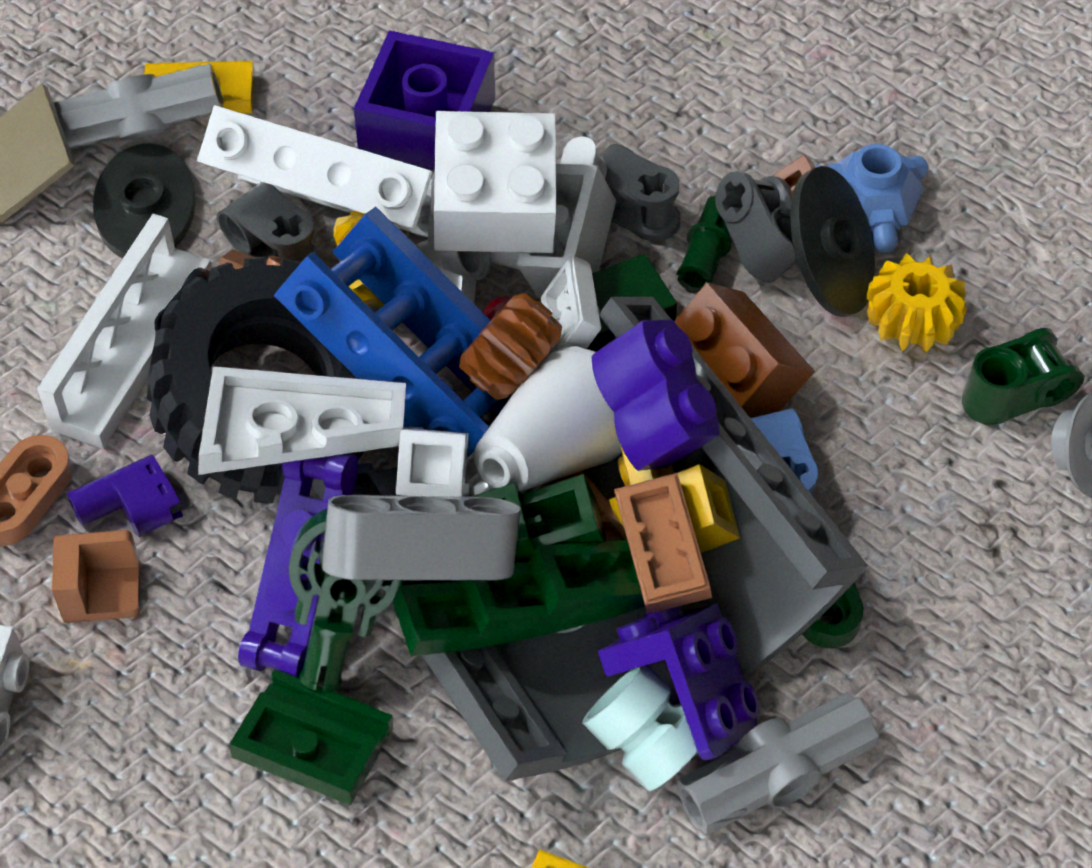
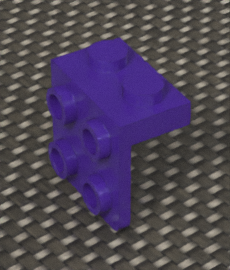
[597,603,759,761]

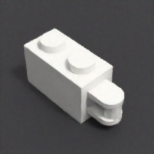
[517,136,616,298]

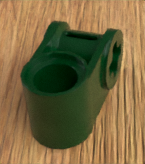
[962,328,1085,425]

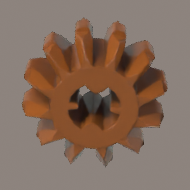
[459,293,562,400]

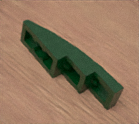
[393,540,645,657]

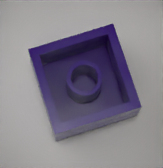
[354,30,496,171]

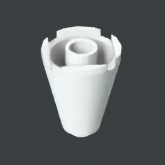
[474,346,622,492]

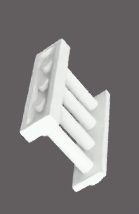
[197,105,433,238]

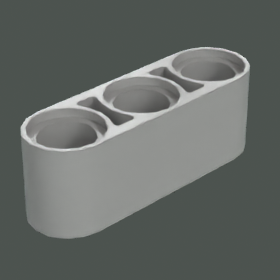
[322,495,521,580]

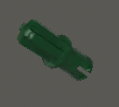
[676,194,732,292]

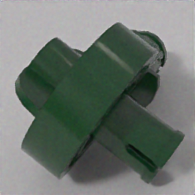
[289,509,402,692]

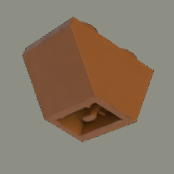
[674,282,815,418]

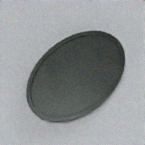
[93,143,195,258]
[791,166,875,317]

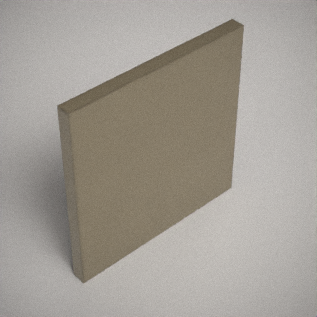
[0,84,75,224]

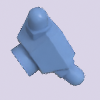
[815,144,929,253]

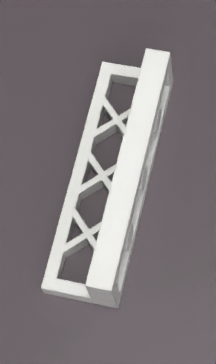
[37,214,212,449]

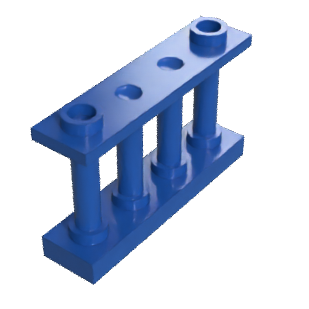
[274,206,518,458]

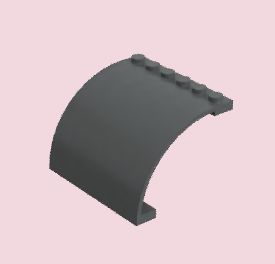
[312,297,868,782]

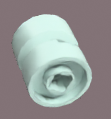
[582,665,697,791]

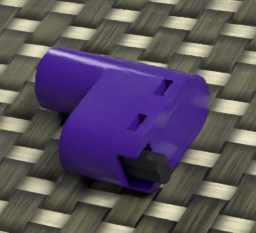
[66,454,190,537]

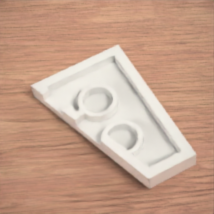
[198,366,406,475]

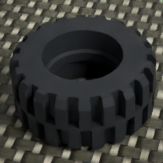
[147,257,363,503]

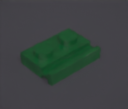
[229,669,393,806]

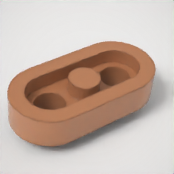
[0,435,73,546]

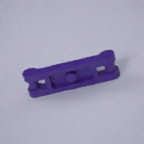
[238,453,358,678]

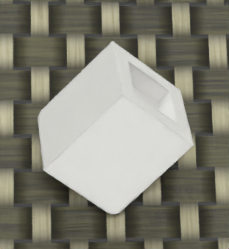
[396,426,470,497]

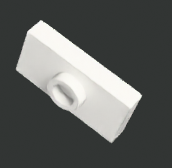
[541,255,601,353]

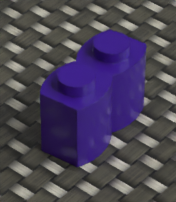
[592,319,719,471]

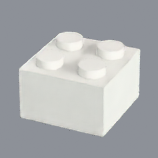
[434,111,556,253]

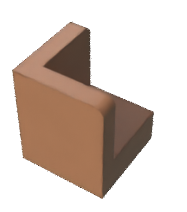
[52,530,141,623]

